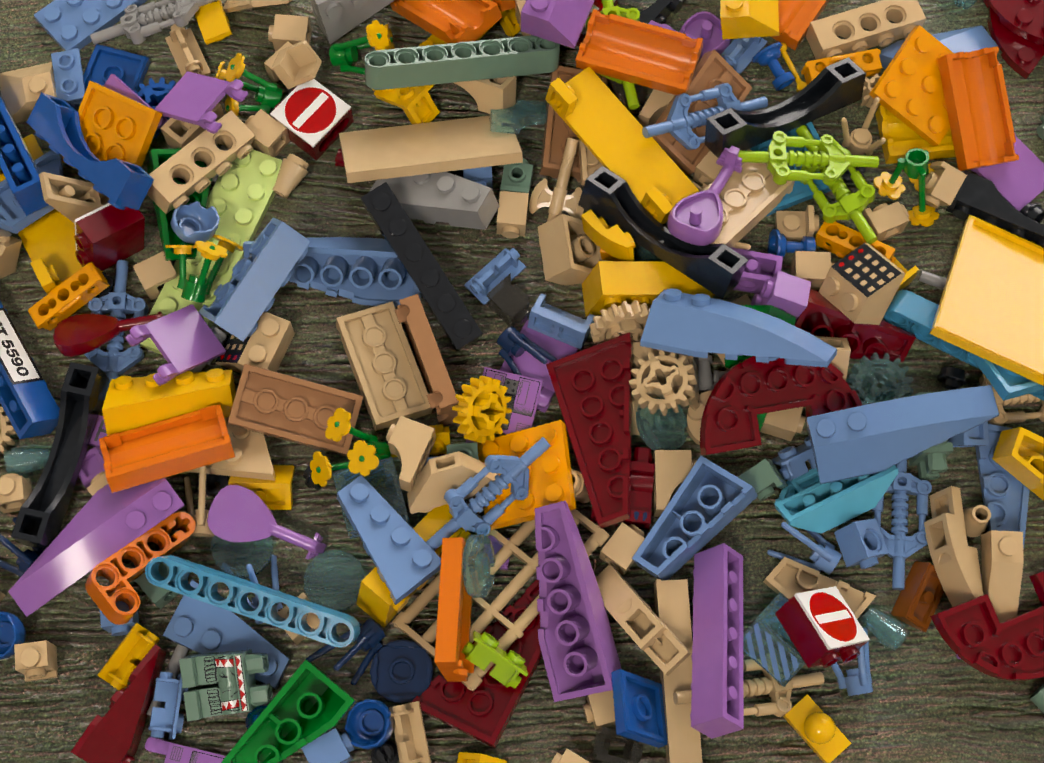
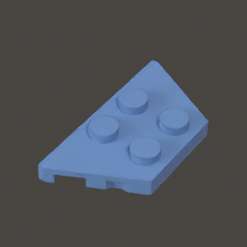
[0,150,63,234]

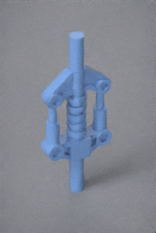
[642,83,768,150]
[85,260,149,400]
[426,437,551,551]
[872,459,932,590]

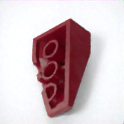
[795,289,916,363]
[71,644,167,763]

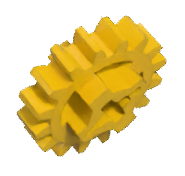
[452,376,512,444]

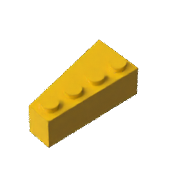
[582,261,715,317]
[102,368,236,436]
[992,427,1044,501]
[356,504,471,628]

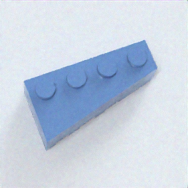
[199,218,311,342]
[632,455,758,580]

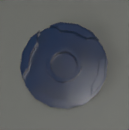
[370,639,434,704]

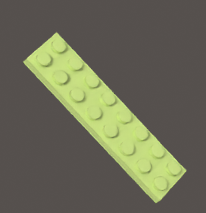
[140,150,282,355]

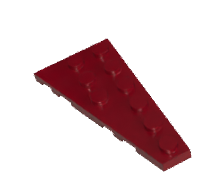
[546,332,633,529]
[410,579,542,748]

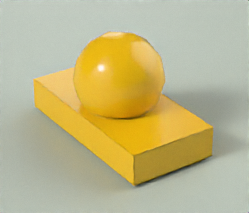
[783,694,852,763]

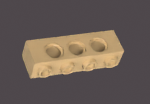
[806,0,926,64]
[147,110,255,214]

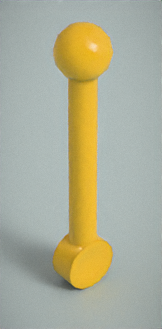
[780,42,808,92]

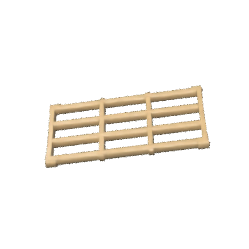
[392,509,610,692]

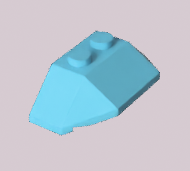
[774,465,899,534]

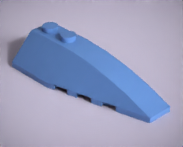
[243,237,421,307]
[640,288,837,367]
[806,385,999,485]

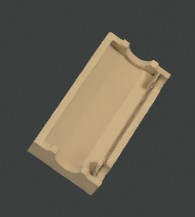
[703,149,795,248]
[336,301,432,431]

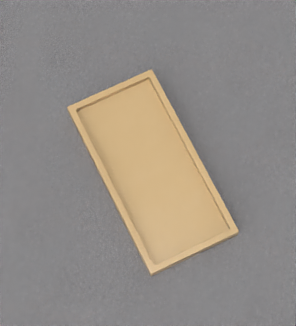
[339,113,523,183]

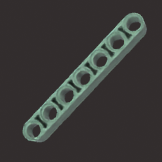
[365,35,560,90]

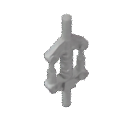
[90,0,218,45]

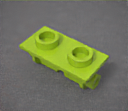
[462,630,528,689]

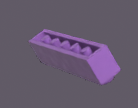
[690,543,744,739]

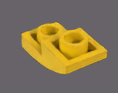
[195,0,232,45]
[581,210,636,261]

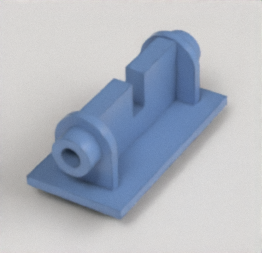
[721,37,768,75]
[51,48,85,110]
[464,248,526,305]
[771,436,816,481]
[148,672,188,740]

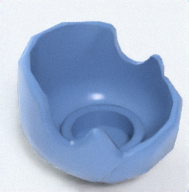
[171,201,220,244]

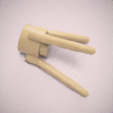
[841,97,886,156]
[184,466,215,537]

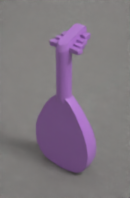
[679,11,731,62]
[667,146,742,246]
[207,485,327,560]

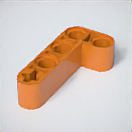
[85,512,196,625]

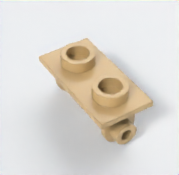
[165,24,211,77]
[389,701,431,763]

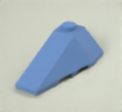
[879,25,998,70]

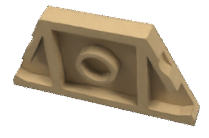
[186,417,276,481]

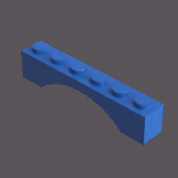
[26,92,154,210]

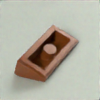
[891,561,944,632]

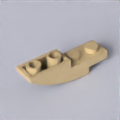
[924,486,984,607]
[596,564,691,676]

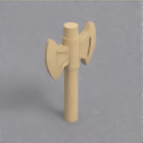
[529,138,584,222]

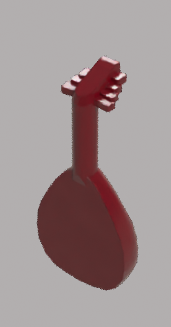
[53,311,163,357]

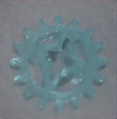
[847,352,914,405]

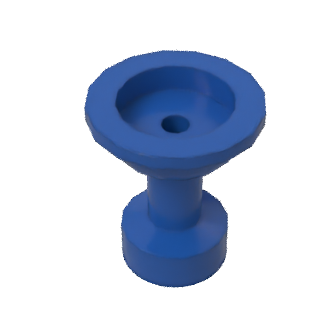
[752,42,795,91]
[767,229,816,257]

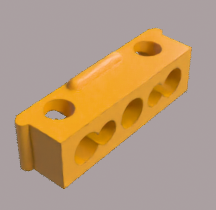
[801,48,882,84]
[815,221,896,263]
[28,262,110,331]

